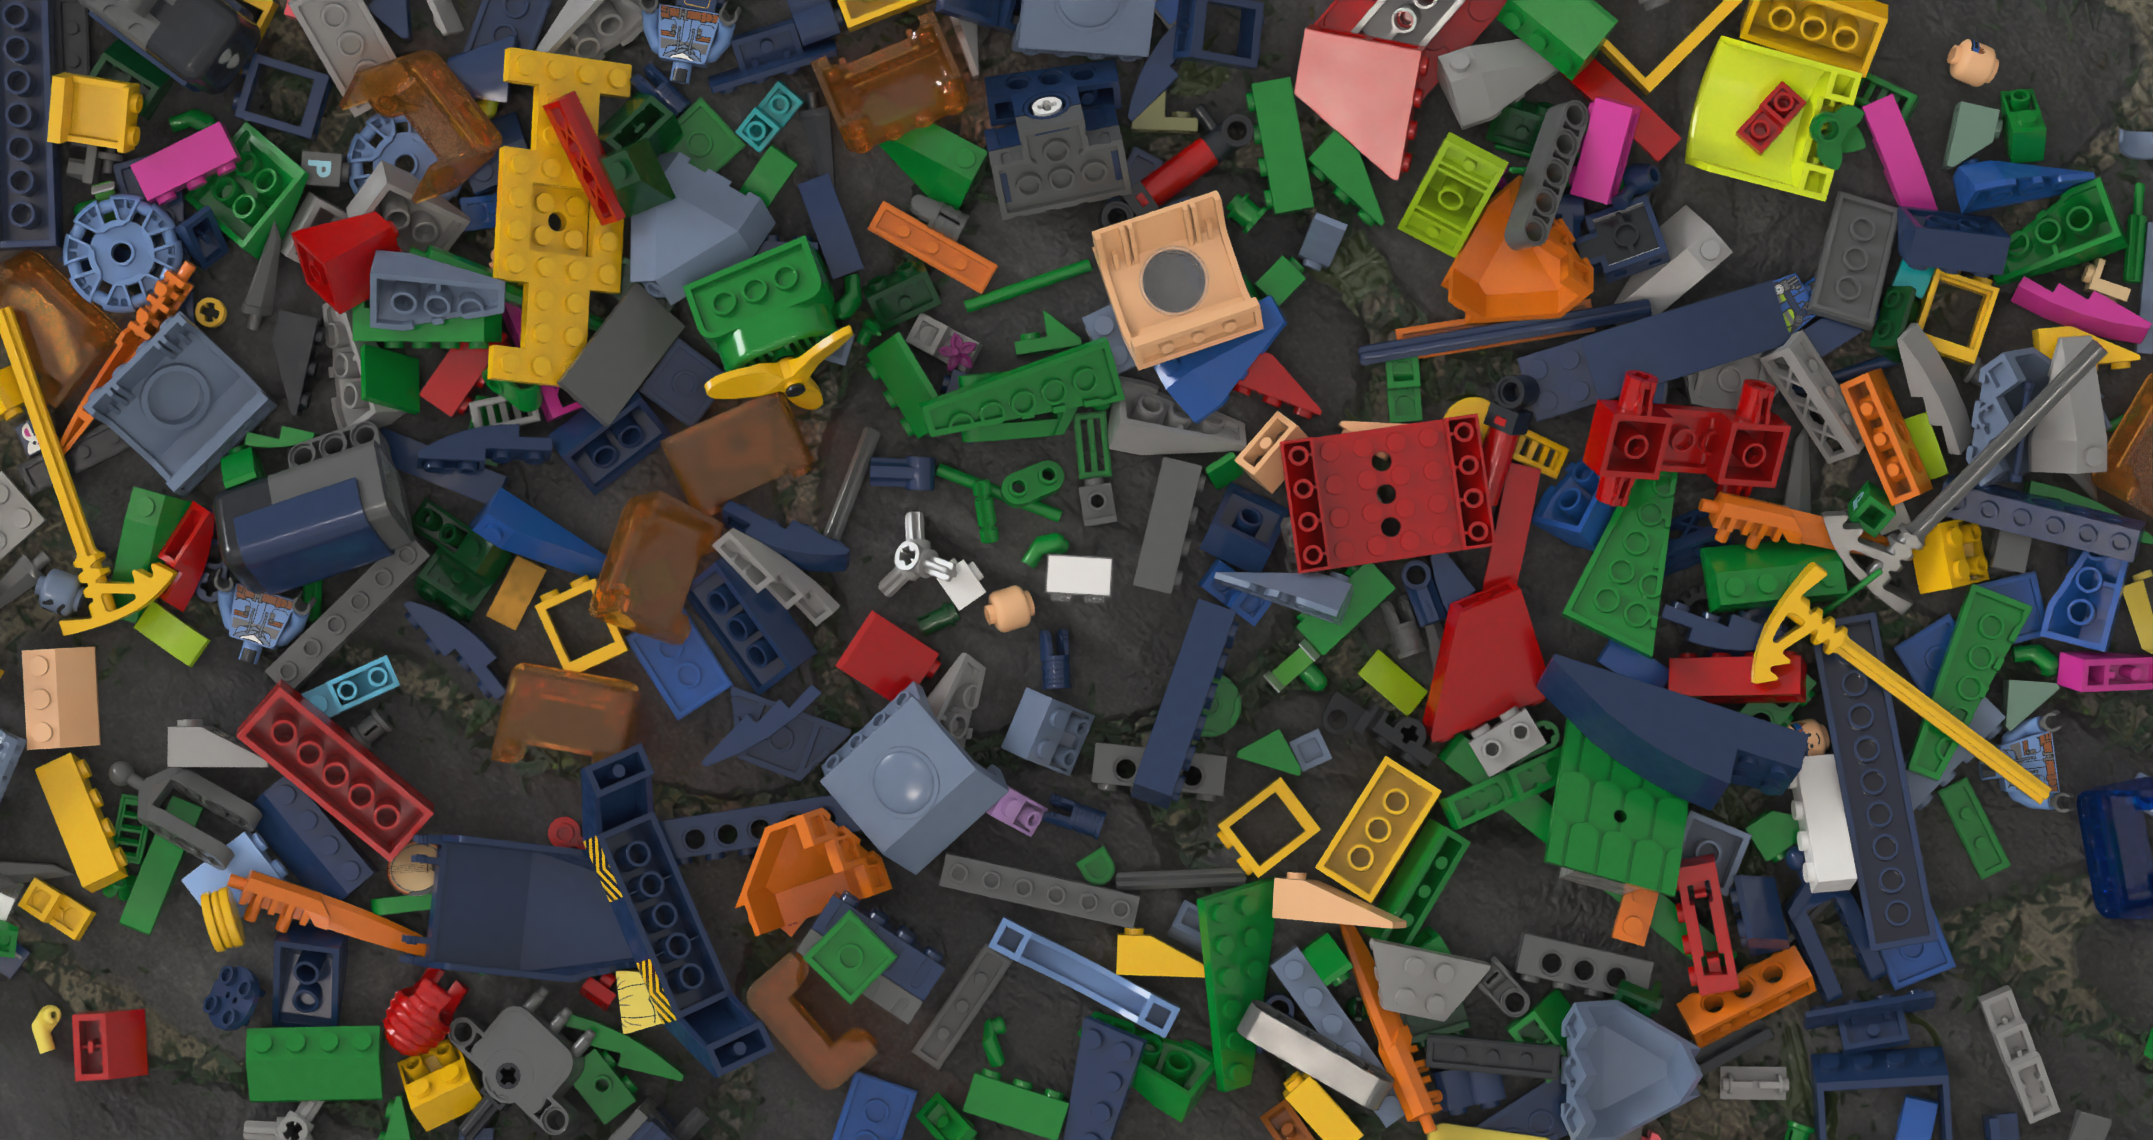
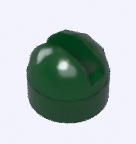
[1345,995,1369,1022]

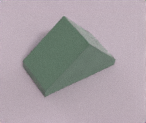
[2000,679,2060,731]

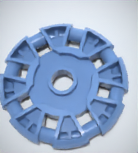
[347,106,465,202]
[63,194,183,313]

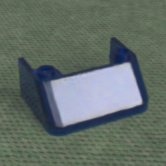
[2076,777,2153,919]

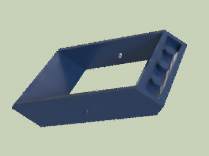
[1810,1046,1953,1140]

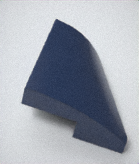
[442,35,517,102]

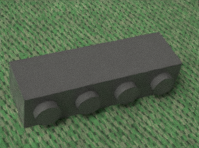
[1132,457,1207,595]

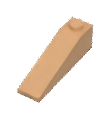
[1272,872,1407,929]

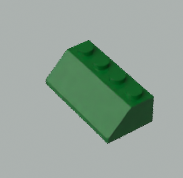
[1699,540,1848,614]
[246,1026,385,1103]

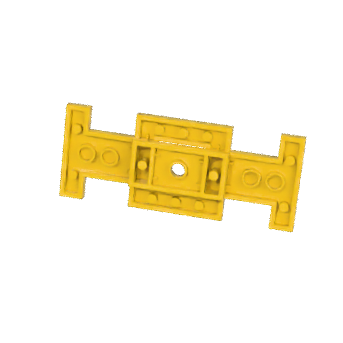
[487,47,632,387]

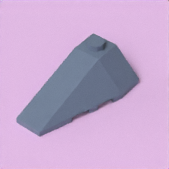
[370,250,506,331]
[1214,571,1354,626]

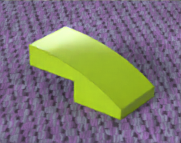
[134,601,211,667]

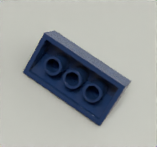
[681,557,818,696]
[251,776,379,901]

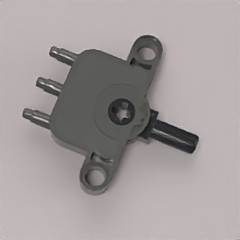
[448,985,596,1140]

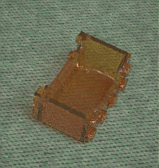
[810,11,969,154]
[747,946,881,1090]

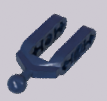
[1784,845,1887,1004]

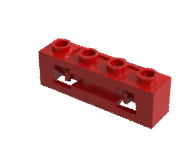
[1676,853,1739,996]

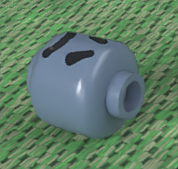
[34,569,86,616]

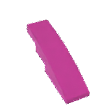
[1860,94,1938,210]
[2011,276,2152,344]

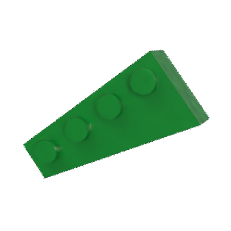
[353,301,502,349]

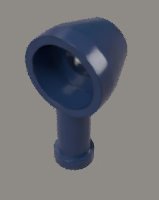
[1612,163,1661,210]

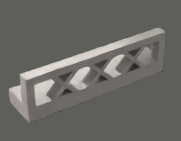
[1759,330,1865,464]

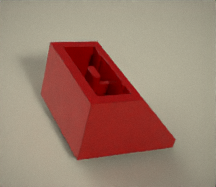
[72,1008,149,1081]

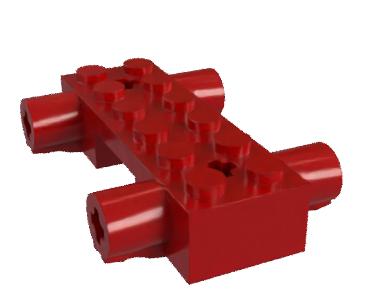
[1583,370,1791,507]

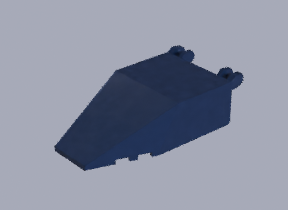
[399,835,637,982]

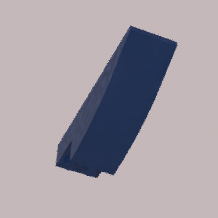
[1517,280,1790,422]
[1536,654,1809,811]

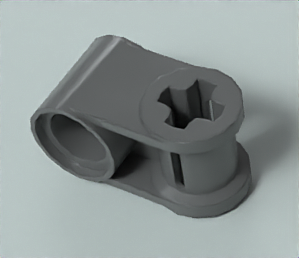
[1476,956,1530,1017]

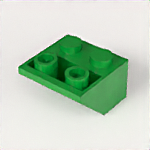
[1504,988,1571,1084]

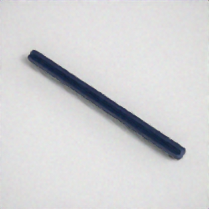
[1358,299,1652,365]

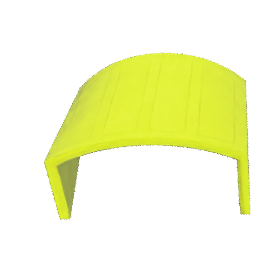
[1685,35,1863,202]

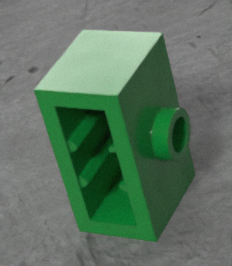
[573,1047,639,1125]

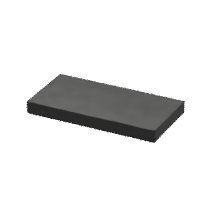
[1807,191,1898,331]
[557,283,685,427]

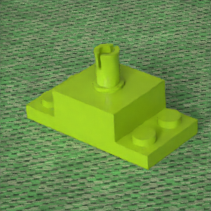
[1397,132,1509,258]

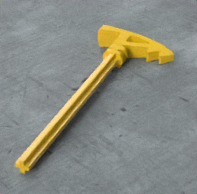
[0,306,178,636]
[1751,562,2052,804]

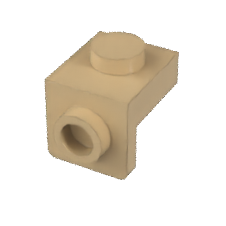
[2081,258,2131,304]

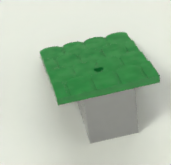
[1544,718,1689,897]

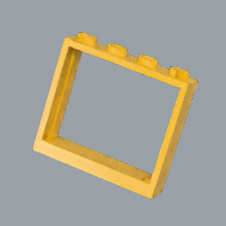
[1600,0,1743,95]

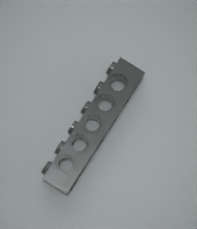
[265,535,433,691]
[939,852,1140,929]

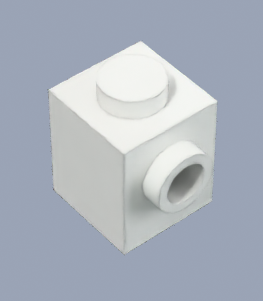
[936,558,986,611]

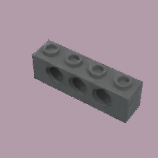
[1091,742,1227,801]
[1513,932,1654,998]

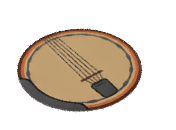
[386,841,438,896]

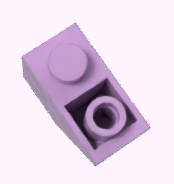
[986,785,1048,837]

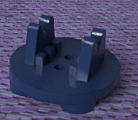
[203,965,266,1031]

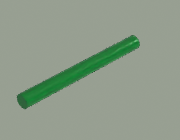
[964,258,1092,313]
[935,463,1063,523]

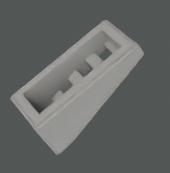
[468,396,541,428]

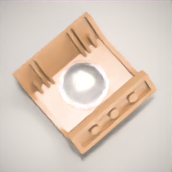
[1092,190,1264,371]

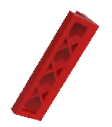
[543,91,626,226]

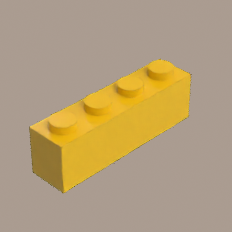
[35,752,128,893]

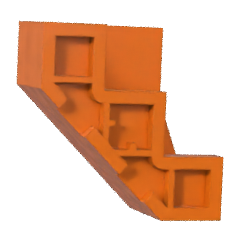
[1441,175,1594,324]
[735,807,893,936]

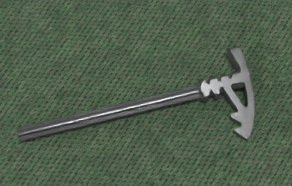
[1822,339,2108,615]

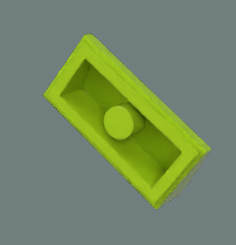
[1904,412,1948,480]
[1357,649,1428,717]

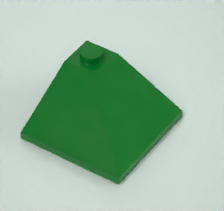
[184,121,309,260]

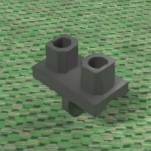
[66,142,124,186]

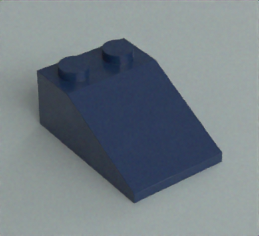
[272,922,349,1027]

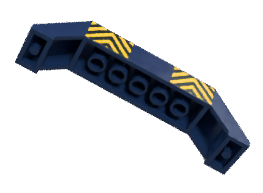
[581,743,775,1078]

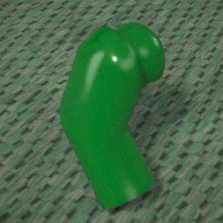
[169,109,217,133]
[831,274,862,320]
[1021,532,1069,569]
[2011,644,2059,677]

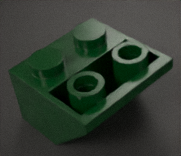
[89,38,175,121]
[597,92,682,157]

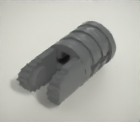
[910,194,970,242]
[1380,594,1426,660]

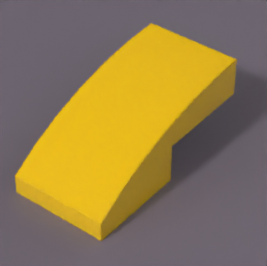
[18,877,96,941]

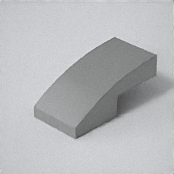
[905,313,983,374]

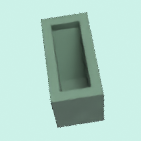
[1941,101,2003,170]

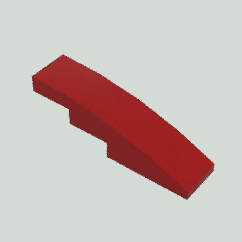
[1560,59,1682,163]
[1481,463,1541,591]

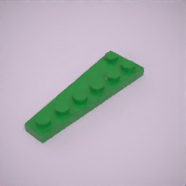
[919,337,1125,437]
[1905,583,2033,781]

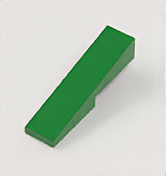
[1438,746,1562,830]

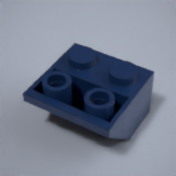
[1729,875,1790,956]

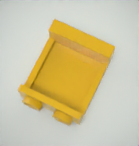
[47,72,143,153]

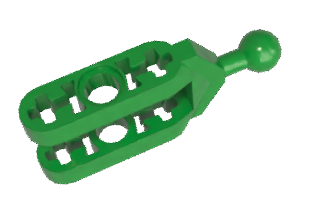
[958,371,1113,442]

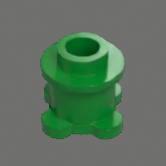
[1226,193,1268,235]

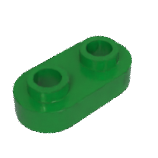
[1000,460,1064,508]

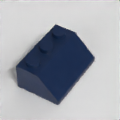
[1897,206,2011,278]
[548,390,673,496]

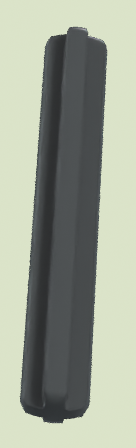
[823,427,881,541]
[1116,868,1246,890]

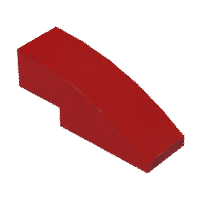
[157,501,214,612]

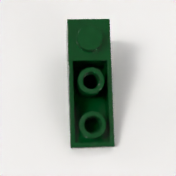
[411,497,513,582]

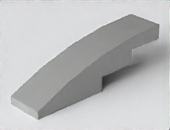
[1897,323,1974,455]
[712,528,840,626]
[1977,985,2061,1124]

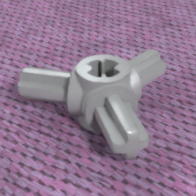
[878,511,958,597]
[243,1101,325,1140]

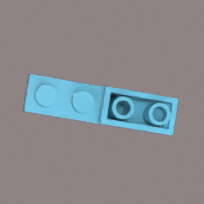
[301,655,400,718]

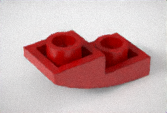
[1736,81,1807,156]

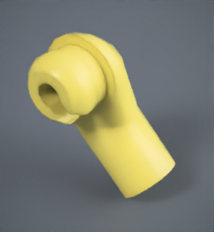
[32,1005,62,1054]

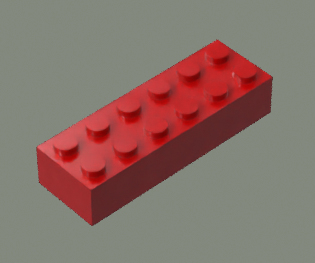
[236,678,434,863]

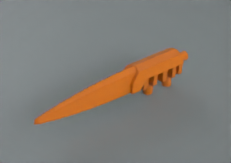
[59,260,197,456]
[1698,491,1913,561]
[227,869,426,957]
[1339,924,1443,1135]

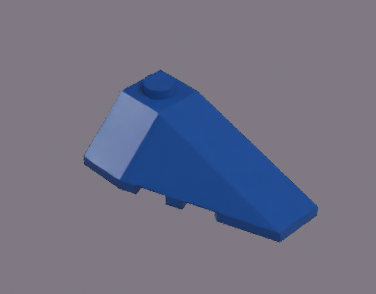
[1952,159,2096,214]
[1153,295,1287,424]
[1531,455,1617,551]
[469,487,611,579]
[2040,551,2130,653]

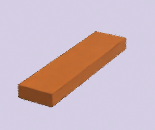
[867,201,998,295]

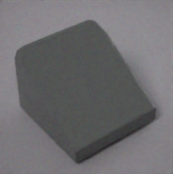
[2068,1109,2113,1140]

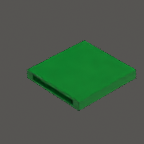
[360,344,420,415]

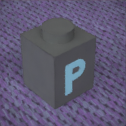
[301,151,351,190]

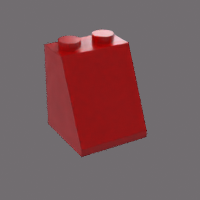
[291,211,403,315]
[835,610,941,702]

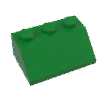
[1496,0,1619,81]
[865,332,938,440]

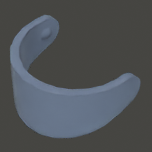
[2119,129,2153,160]

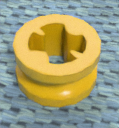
[195,297,227,328]

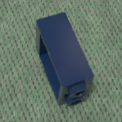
[1173,0,1264,70]
[232,53,333,142]

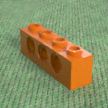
[1839,368,1934,506]
[1676,945,1817,1048]

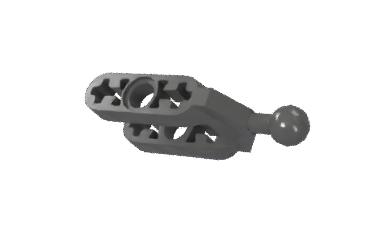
[108,761,263,870]

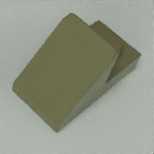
[1131,91,1198,134]

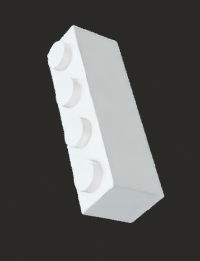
[1788,754,1857,893]

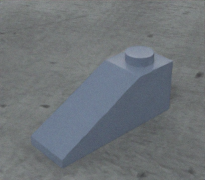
[1297,213,1348,272]

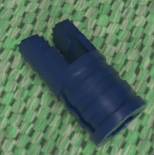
[630,62,692,119]
[1039,629,1072,690]
[1042,793,1107,840]

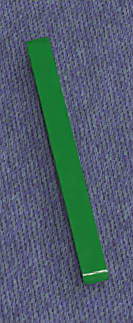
[1437,732,1738,967]

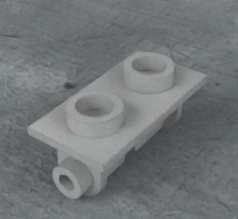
[1720,1066,1789,1100]

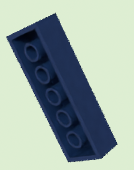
[1131,598,1239,809]

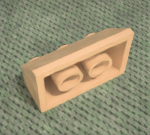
[22,646,101,750]

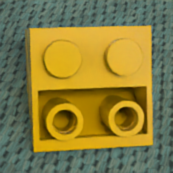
[1912,519,1989,594]
[397,1038,484,1132]

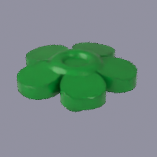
[102,866,137,901]

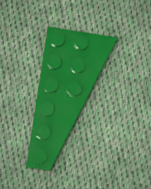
[1562,471,1678,660]
[1197,876,1281,1093]

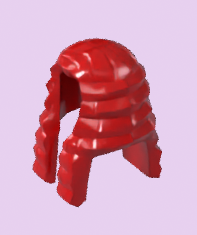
[382,968,470,1056]

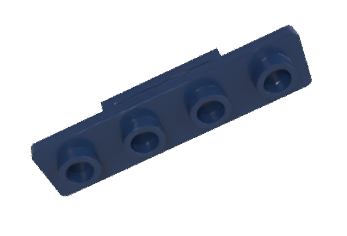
[708,18,838,94]
[1803,989,1936,1055]

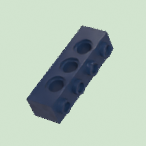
[984,59,1122,126]

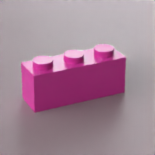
[1569,97,1642,205]
[130,121,242,206]

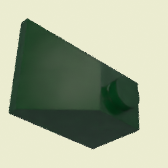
[597,137,676,219]

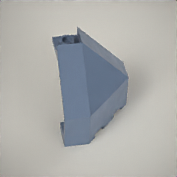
[630,152,776,305]
[1966,347,2112,487]
[1561,1000,1703,1140]

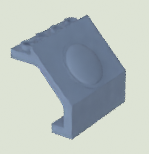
[1012,0,1156,62]
[83,311,278,498]
[820,681,1009,875]

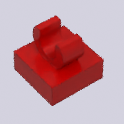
[579,973,616,1012]

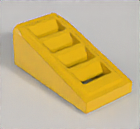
[1512,430,1570,479]

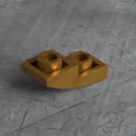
[486,554,548,631]

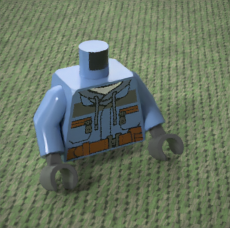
[638,0,742,84]
[214,569,317,665]
[1978,710,2074,813]

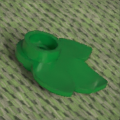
[1809,105,1866,170]

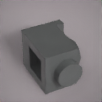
[1078,477,1117,527]

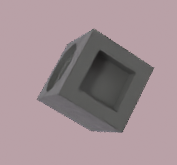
[1987,528,2032,574]

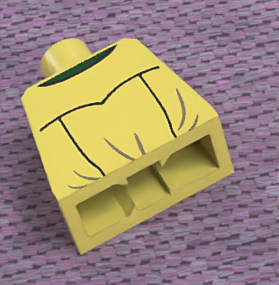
[616,969,662,1034]

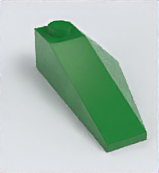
[857,93,988,210]
[1992,177,2129,286]
[112,487,204,623]
[1077,1011,1215,1123]

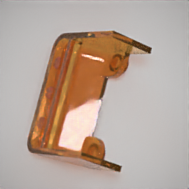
[339,50,502,204]

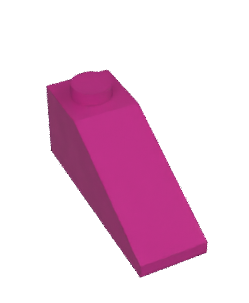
[2057,651,2153,692]

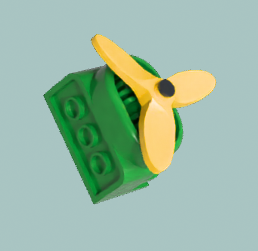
[683,235,853,410]

